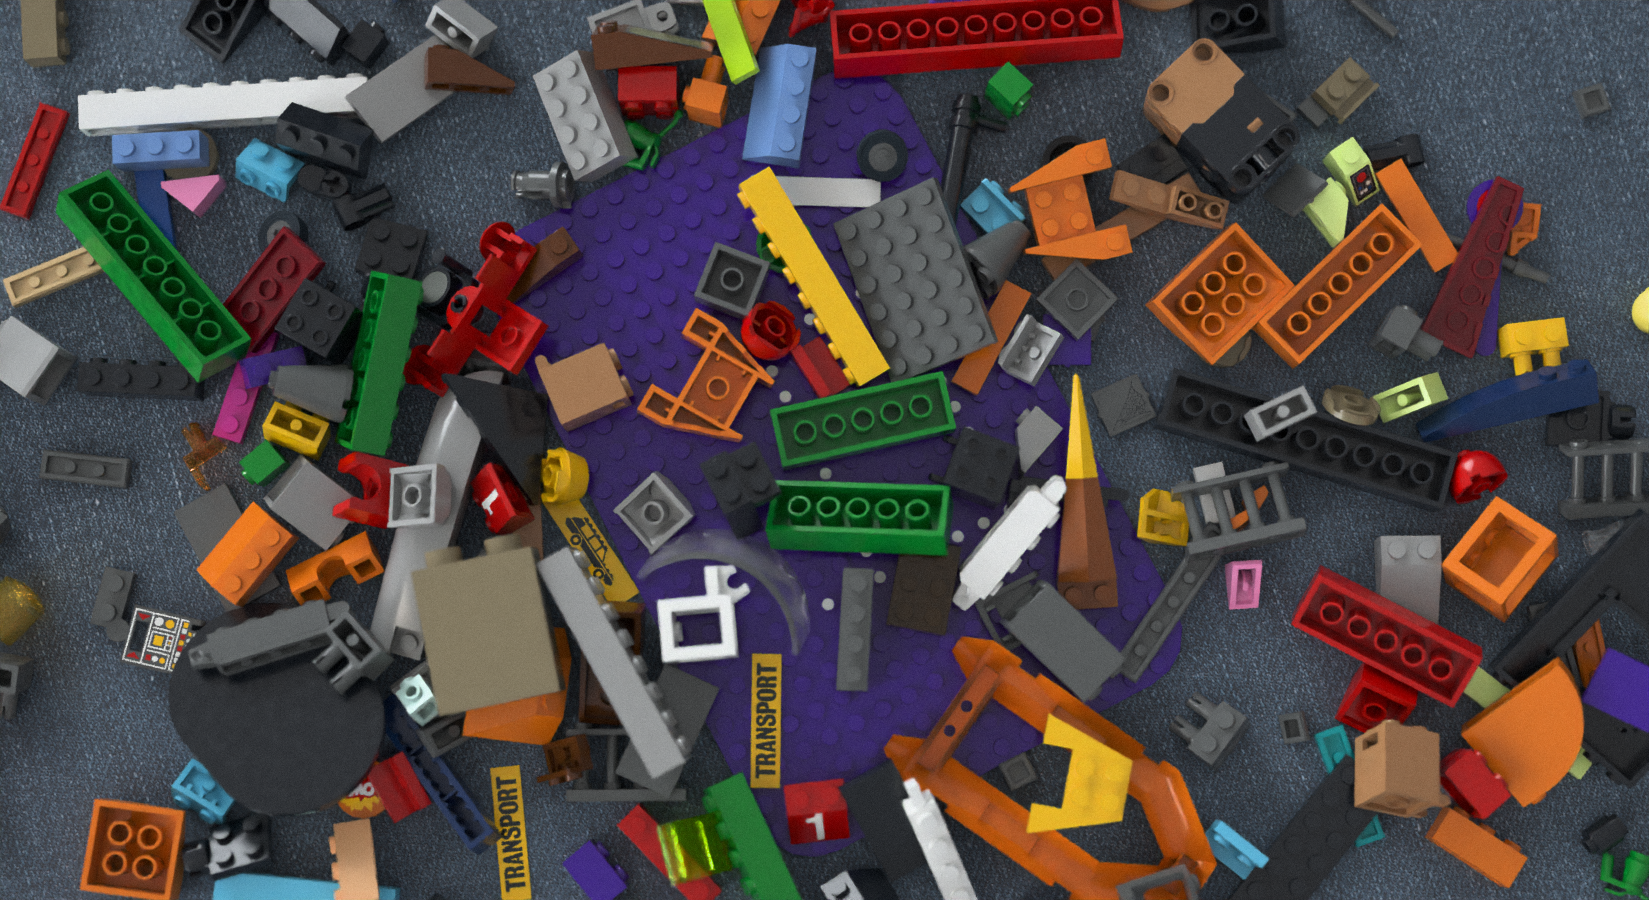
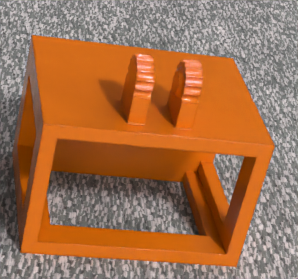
[1441,496,1559,623]

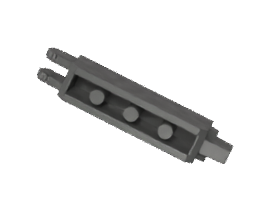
[188,599,356,676]

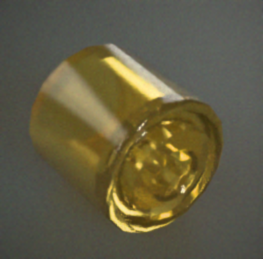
[0,576,46,646]

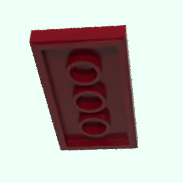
[223,226,327,353]

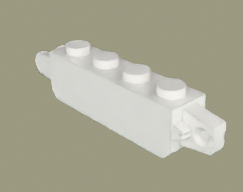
[952,475,1067,611]
[902,778,977,900]

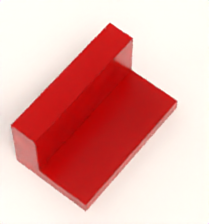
[790,336,850,399]
[367,751,431,824]

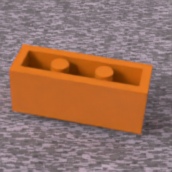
[1425,806,1527,888]

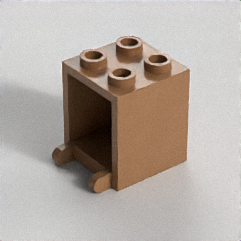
[535,343,634,432]
[1355,720,1450,818]

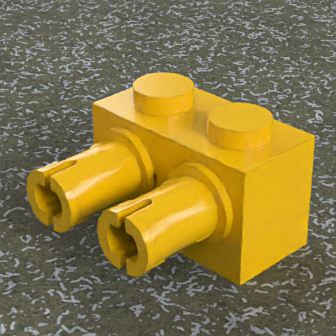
[1497,317,1569,376]
[262,401,331,461]

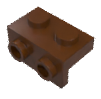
[536,733,593,786]

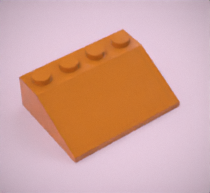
[1145,222,1295,366]

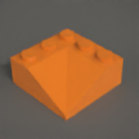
[80,798,186,900]

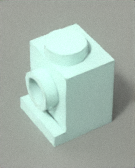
[395,674,438,726]

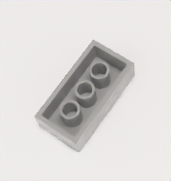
[533,50,637,182]

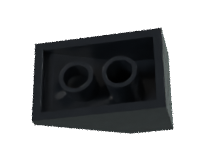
[179,0,267,63]
[1190,0,1286,53]

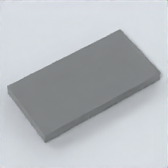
[345,34,456,144]

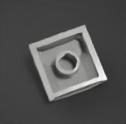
[387,463,451,528]
[613,471,696,555]

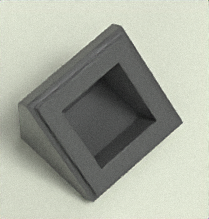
[1278,711,1310,745]

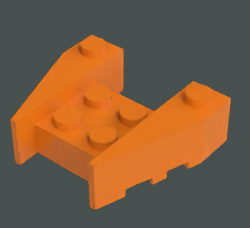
[1008,138,1133,261]
[637,308,775,443]

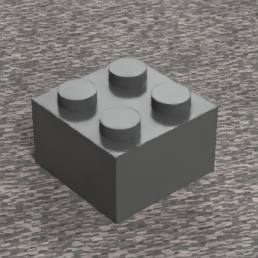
[694,242,771,320]

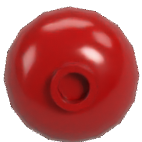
[741,301,801,361]
[1448,449,1508,504]

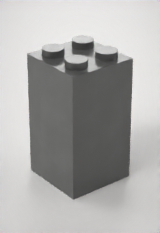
[999,579,1126,702]

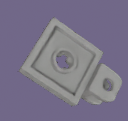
[587,0,679,73]

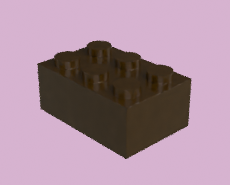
[885,545,961,636]

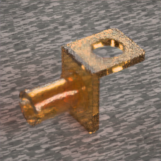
[181,422,227,491]

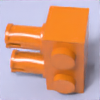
[682,55,729,128]

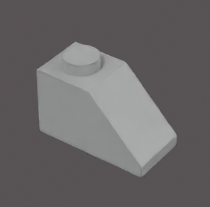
[1015,406,1063,476]

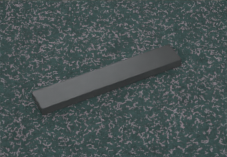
[1120,521,1222,684]

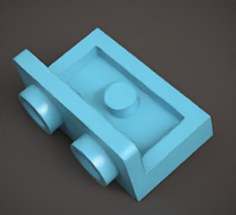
[235,138,305,202]

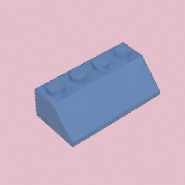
[742,44,817,168]

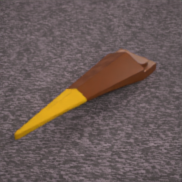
[1056,374,1118,610]

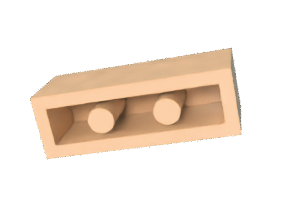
[329,818,380,900]

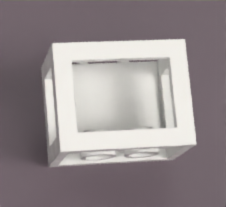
[658,565,750,664]

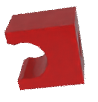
[332,451,409,529]

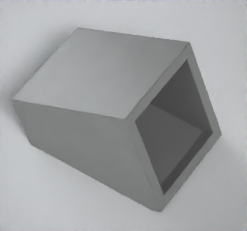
[0,316,78,406]
[264,454,355,550]

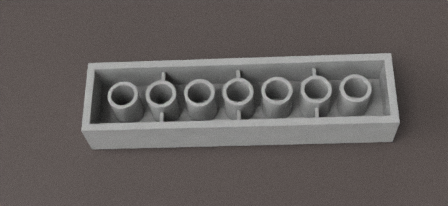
[536,546,692,779]

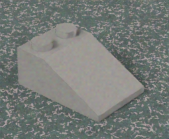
[1374,535,1442,625]

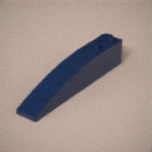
[1415,359,1599,443]
[383,693,503,855]

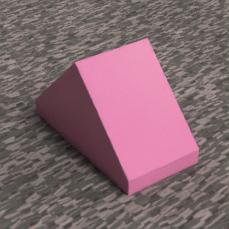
[161,175,226,218]
[1225,560,1262,610]

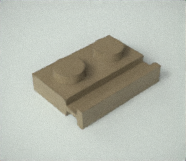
[1311,57,1380,124]

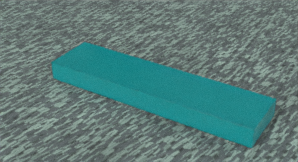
[1313,725,1385,847]

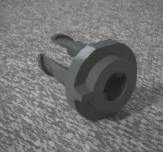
[510,162,575,209]

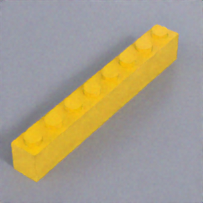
[737,166,890,388]

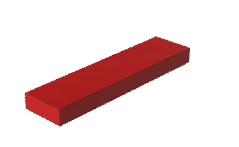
[0,102,70,220]

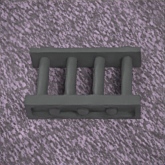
[1558,438,1649,519]
[1170,461,1307,562]
[566,723,688,802]

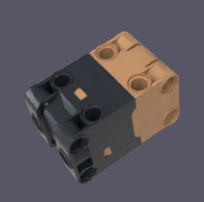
[1143,38,1301,204]

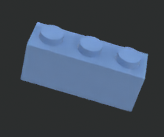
[112,130,209,172]

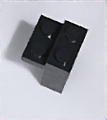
[699,441,782,541]

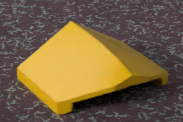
[1137,489,1189,547]

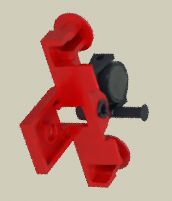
[403,221,549,398]

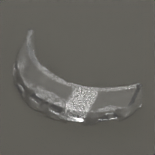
[637,529,810,657]

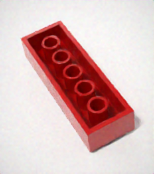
[1291,565,1483,708]

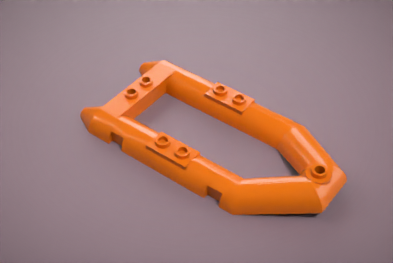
[883,636,1217,900]

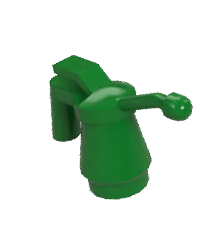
[622,110,684,171]
[1600,850,1649,900]

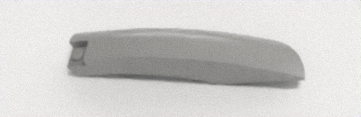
[370,370,505,661]

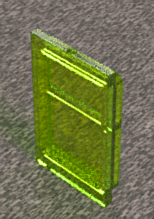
[656,812,732,886]

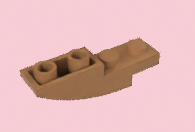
[1109,170,1229,230]

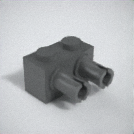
[1367,305,1444,362]
[312,610,395,695]
[0,652,34,719]
[1169,691,1251,772]

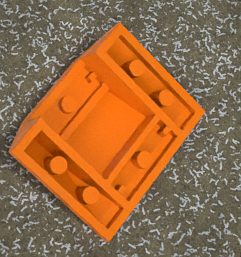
[463,627,572,745]

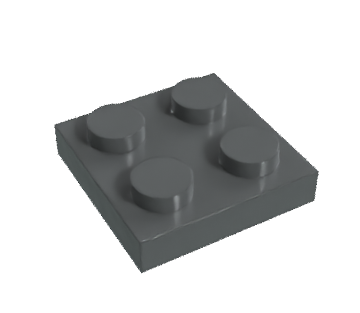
[1035,258,1119,341]

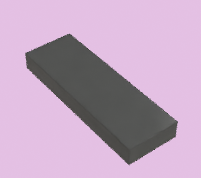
[39,449,133,489]

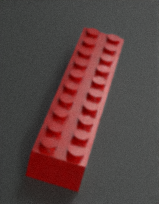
[830,0,1124,79]

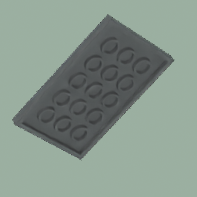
[833,177,999,382]

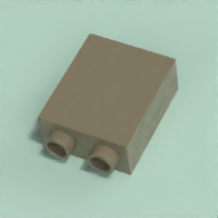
[411,534,566,716]

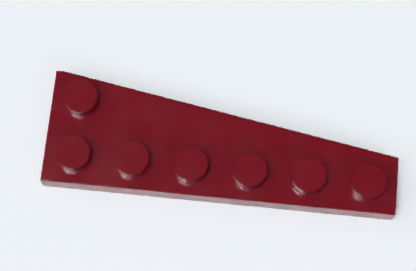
[1421,176,1524,359]

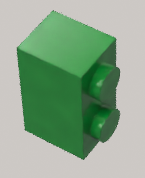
[984,61,1033,120]

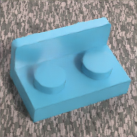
[960,178,1026,234]
[171,758,236,825]
[1205,820,1269,880]

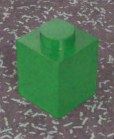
[239,439,291,487]

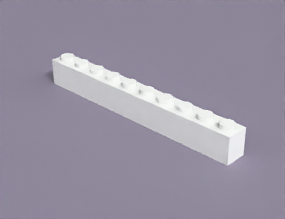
[78,73,369,136]

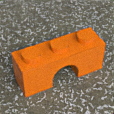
[286,531,385,606]

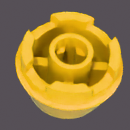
[540,447,589,506]

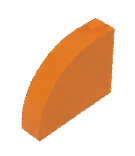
[1461,657,1584,807]

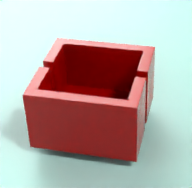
[618,66,680,120]
[1440,748,1512,819]

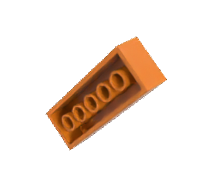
[1252,203,1423,369]

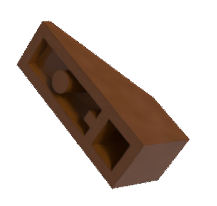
[424,44,515,95]
[506,226,583,304]

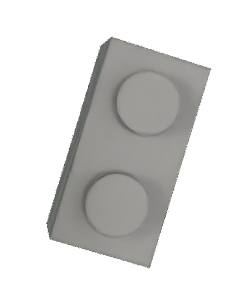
[425,0,498,58]
[1244,385,1317,442]

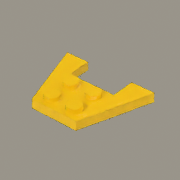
[1026,714,1133,833]

